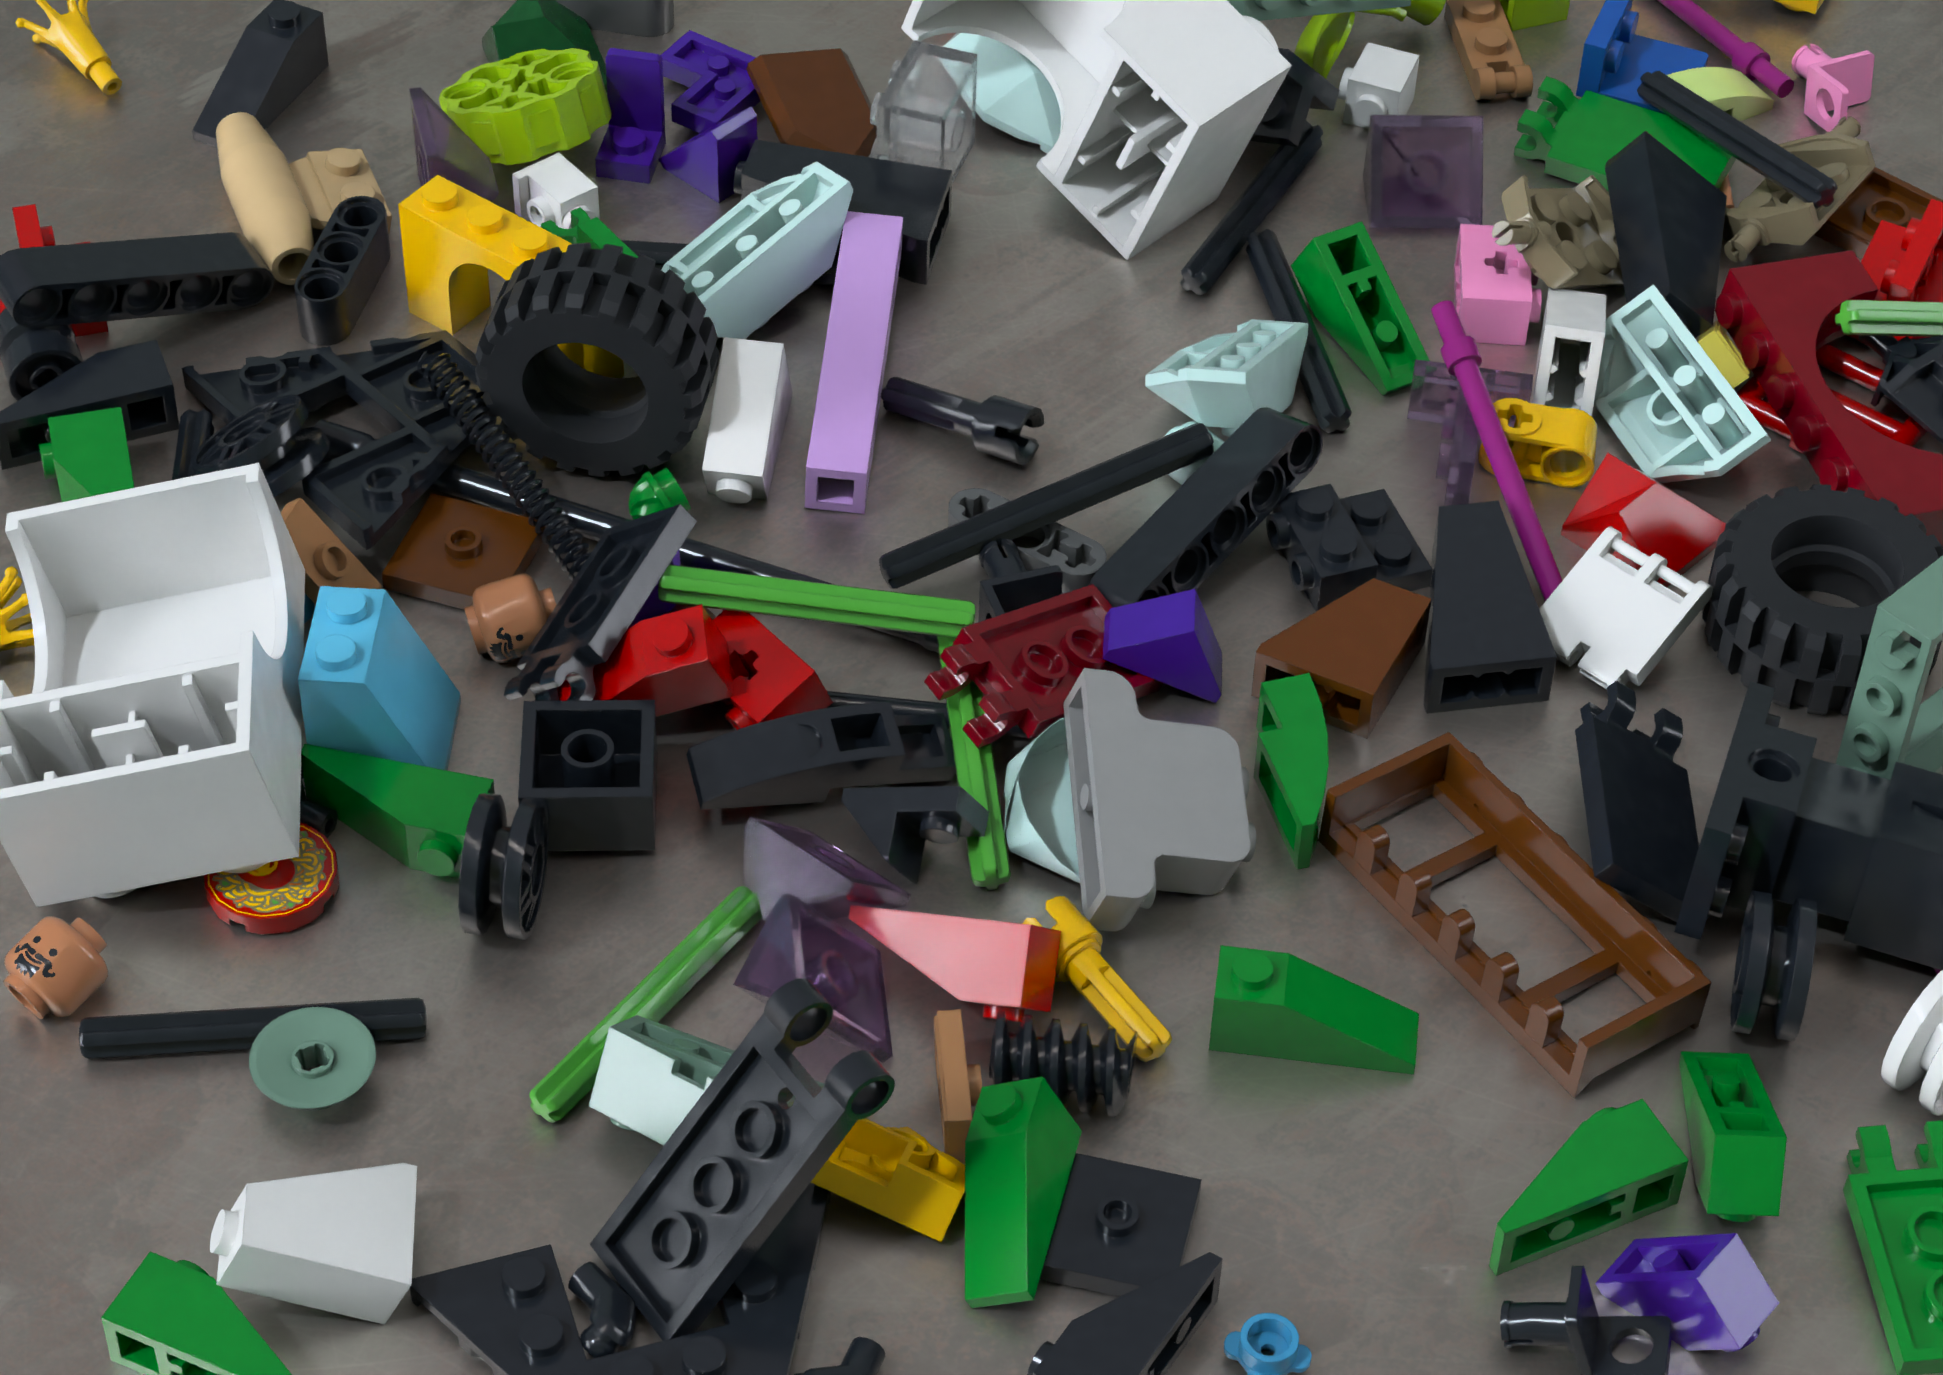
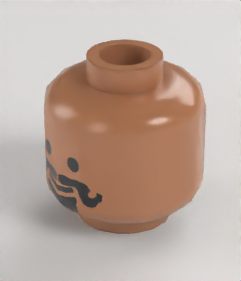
[464,573,556,664]
[3,916,108,1019]

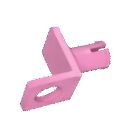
[1791,44,1875,132]

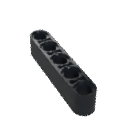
[0,232,274,328]
[1089,407,1323,608]

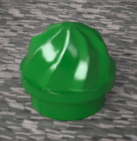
[629,468,691,520]

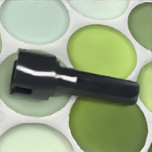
[881,377,1044,465]

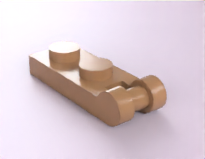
[1444,0,1533,101]

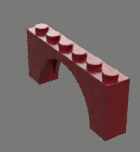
[1715,250,1943,547]

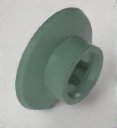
[249,1007,376,1110]

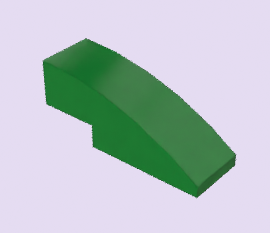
[1253,673,1329,870]

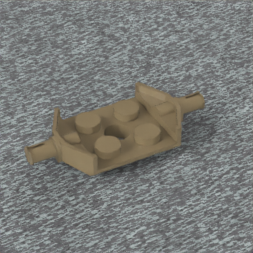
[1492,175,1624,289]

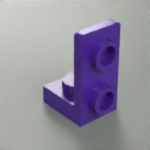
[595,48,666,184]

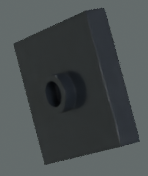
[1040,1153,1202,1297]

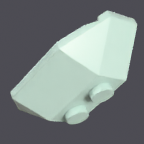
[938,33,1061,153]
[661,161,853,339]
[1594,284,1771,483]
[1145,319,1308,437]

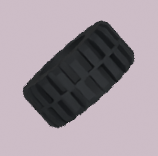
[475,243,719,477]
[1702,484,1943,716]

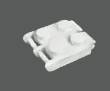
[1539,526,1713,690]

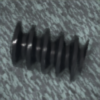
[989,1010,1137,1117]

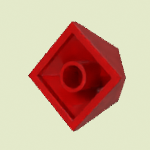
[1561,453,1726,587]

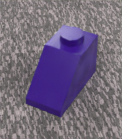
[1595,1233,1779,1352]

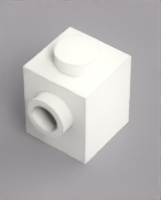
[1338,42,1420,136]

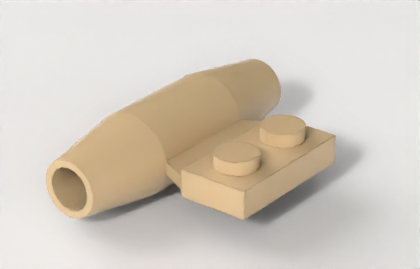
[216,112,392,285]

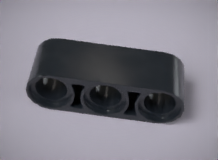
[294,196,391,346]

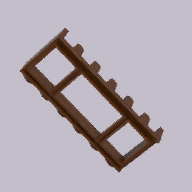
[1318,732,1712,1099]

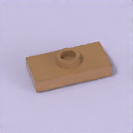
[280,497,382,605]
[934,1009,982,1164]

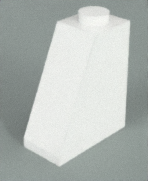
[1532,287,1606,416]
[702,337,792,504]
[210,1163,417,1325]

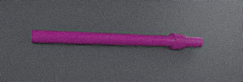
[1657,0,1794,98]
[1431,300,1563,602]

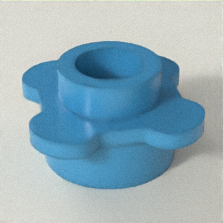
[1224,1313,1312,1375]

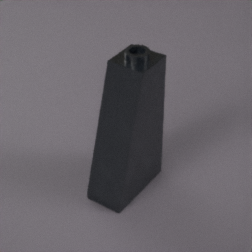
[1605,131,1727,338]
[734,139,952,285]
[1423,501,1557,714]

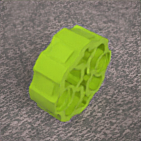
[439,48,612,166]

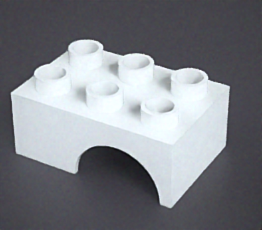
[901,0,1292,260]
[0,463,305,907]

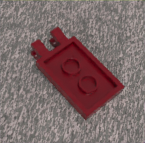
[924,584,1164,748]

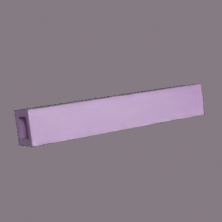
[805,211,903,514]

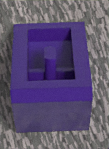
[658,106,758,203]
[1102,589,1222,703]

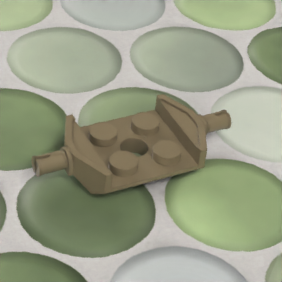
[1722,116,1876,262]

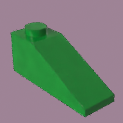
[1291,221,1436,396]
[39,407,135,502]
[301,744,495,878]
[1209,945,1419,1075]
[1679,1051,1787,1222]
[965,1076,1082,1308]
[1489,1099,1689,1276]
[101,1251,292,1375]

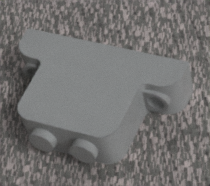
[1063,668,1256,931]

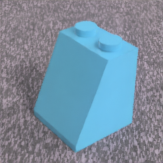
[298,586,461,770]

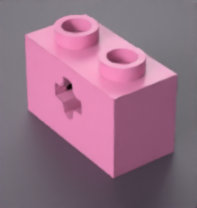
[1454,224,1542,346]

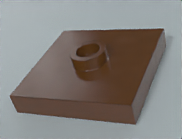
[382,493,545,609]

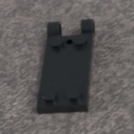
[590,978,895,1341]

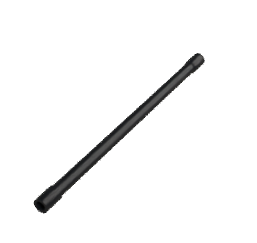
[314,419,939,653]

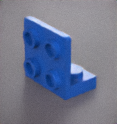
[1576,0,1709,115]

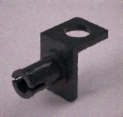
[978,539,1063,622]
[1500,1266,1673,1375]

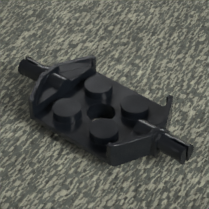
[1858,335,1943,445]

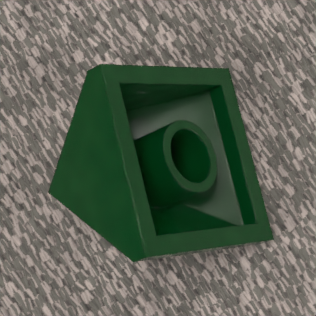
[482,0,607,93]

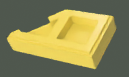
[1698,320,1751,389]

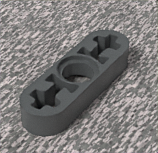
[948,488,1107,594]

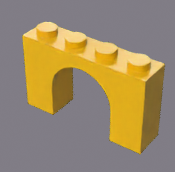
[398,175,624,378]

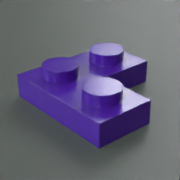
[661,30,761,133]

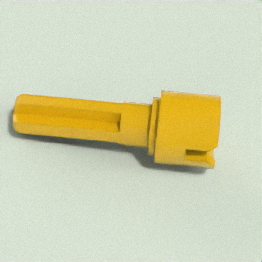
[1022,896,1172,1062]

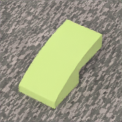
[1667,67,1774,121]

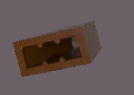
[1251,578,1432,739]

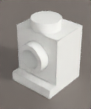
[512,153,600,229]

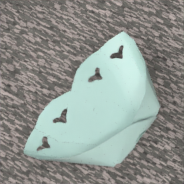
[1003,717,1080,884]

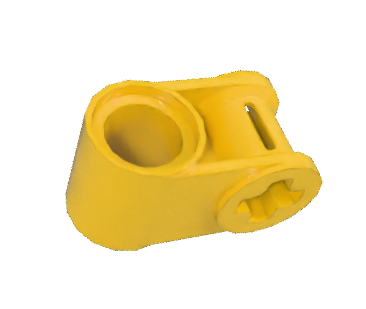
[1478,398,1597,488]

